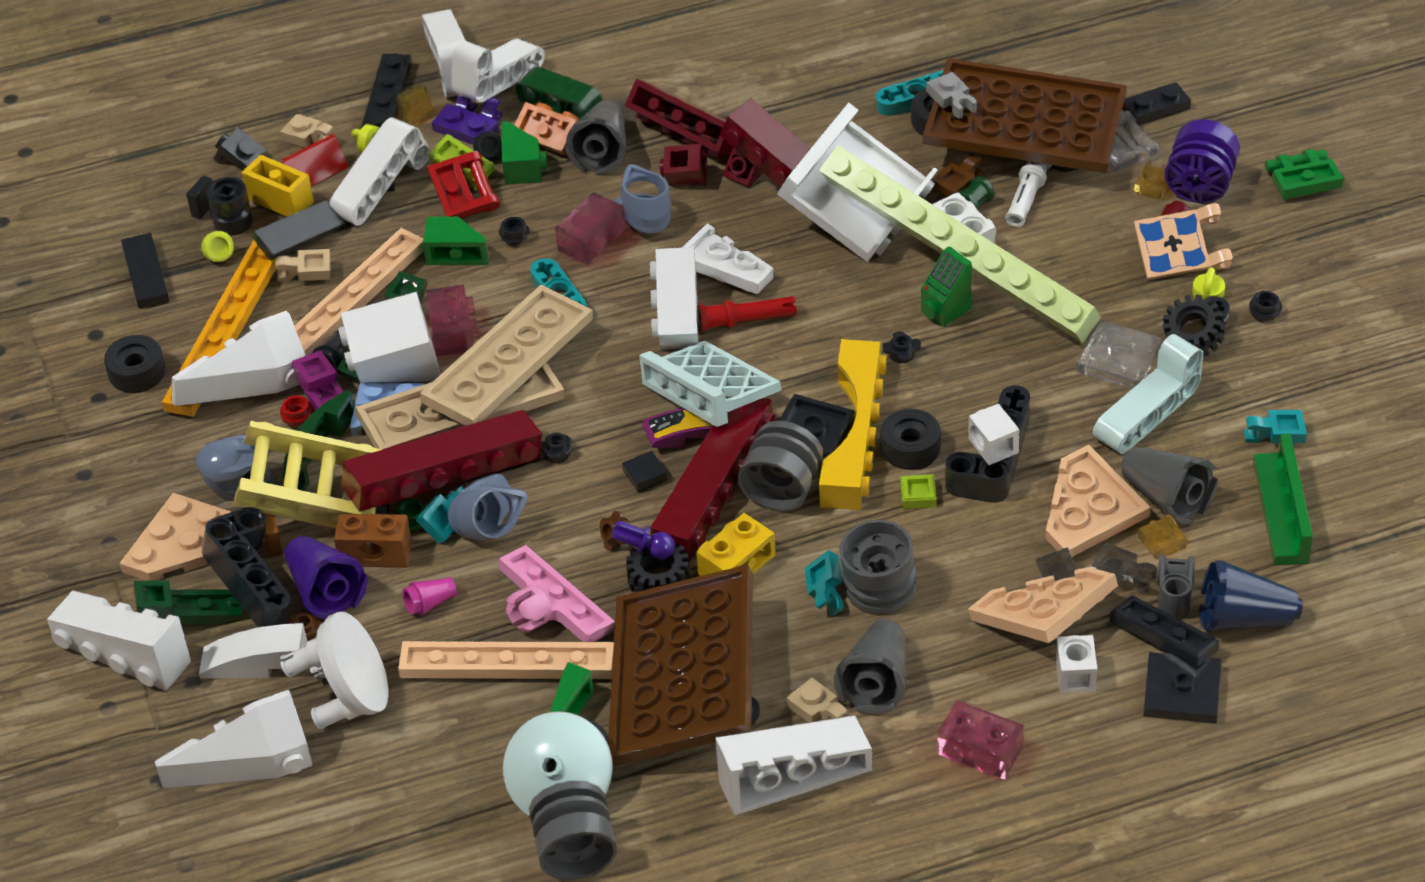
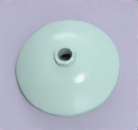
[503,712,612,816]

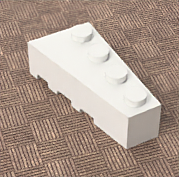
[47,590,191,691]
[716,716,872,816]

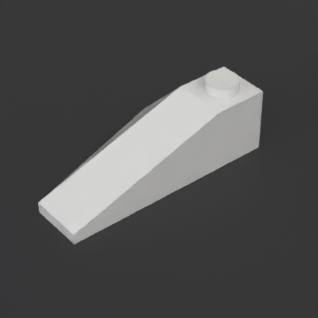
[172,311,306,406]
[155,690,313,788]

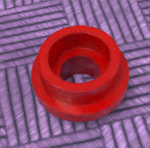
[280,395,313,426]

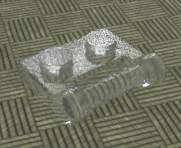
[1109,111,1164,171]

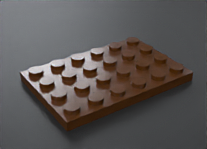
[923,58,1127,173]
[608,564,753,766]

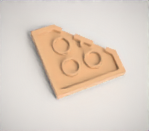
[1045,445,1151,560]
[119,493,231,580]
[968,567,1118,643]

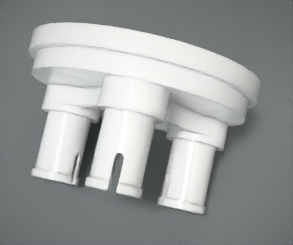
[280,612,389,729]

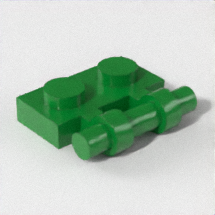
[1265,149,1344,199]

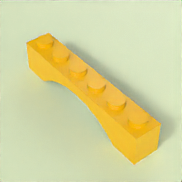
[819,339,887,510]

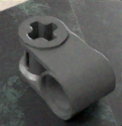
[1157,554,1195,620]

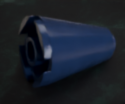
[1199,560,1303,631]

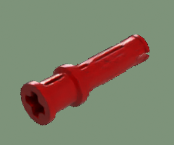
[697,295,797,332]

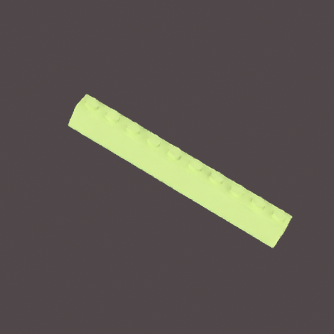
[819,145,1101,344]

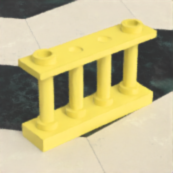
[233,421,382,528]

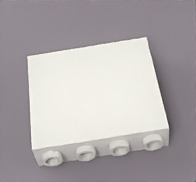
[777,103,937,262]

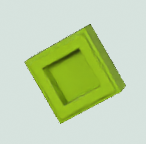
[900,474,937,509]

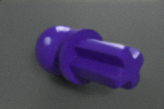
[612,521,675,560]

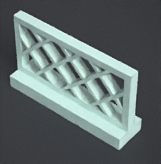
[639,341,781,427]

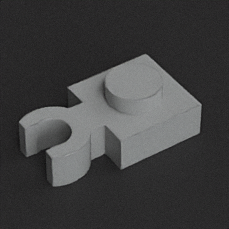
[926,72,977,118]

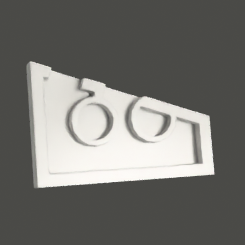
[682,223,774,294]

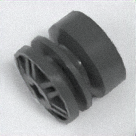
[738,421,823,512]
[839,519,918,614]
[529,780,617,880]

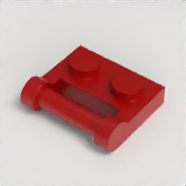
[427,151,500,219]

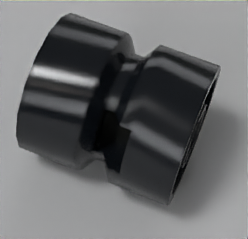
[206,177,253,236]

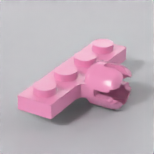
[498,545,615,642]

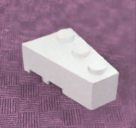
[650,247,698,350]

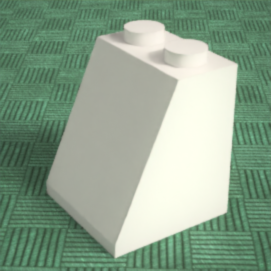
[338,292,441,382]

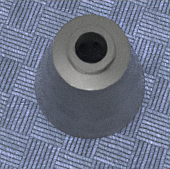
[565,100,626,175]
[1121,447,1218,524]
[834,619,906,715]

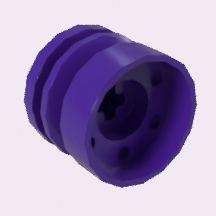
[1164,119,1240,204]

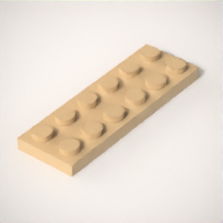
[420,285,593,426]
[356,362,564,450]

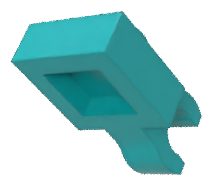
[1243,410,1307,444]
[416,486,464,544]
[804,550,843,617]

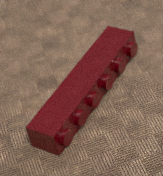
[650,397,776,562]
[341,410,542,512]

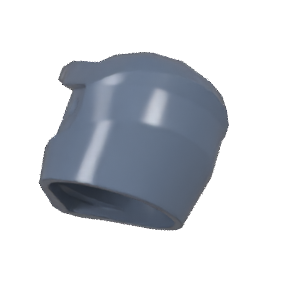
[613,164,671,234]
[196,435,274,501]
[448,474,528,540]

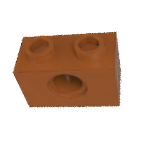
[334,514,412,568]

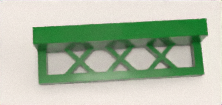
[1253,433,1313,566]

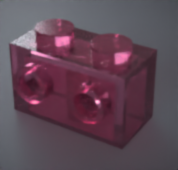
[555,192,625,265]
[426,284,479,357]
[938,700,1024,779]

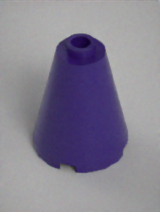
[285,536,368,620]

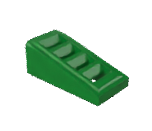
[550,662,594,716]

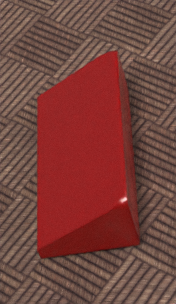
[282,134,348,187]

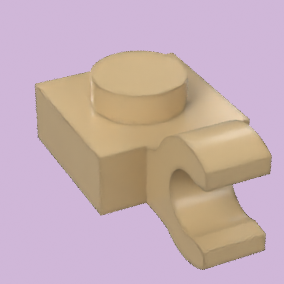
[280,114,333,148]
[276,249,331,282]
[786,678,847,723]

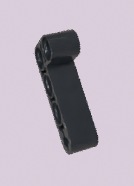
[945,385,1030,503]
[202,507,291,627]

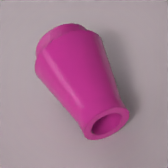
[402,577,457,615]

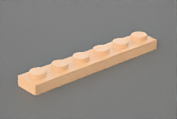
[294,228,424,355]
[398,641,614,679]

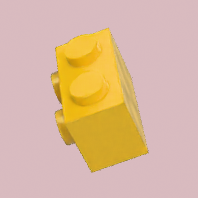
[241,154,314,217]
[697,513,776,576]

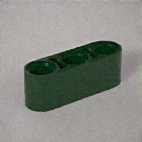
[514,66,603,120]

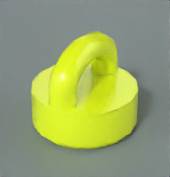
[351,124,380,153]
[201,231,234,262]
[1192,267,1225,300]

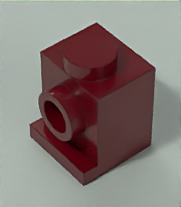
[659,144,707,186]

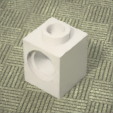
[968,404,1019,465]
[1056,635,1098,693]

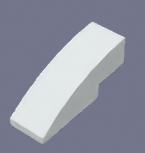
[199,623,307,679]

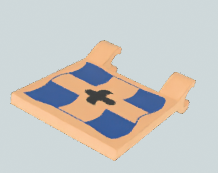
[1134,203,1233,280]

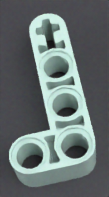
[1093,334,1203,454]

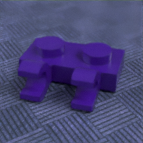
[431,95,503,145]

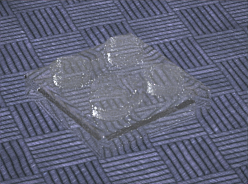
[1077,320,1162,388]

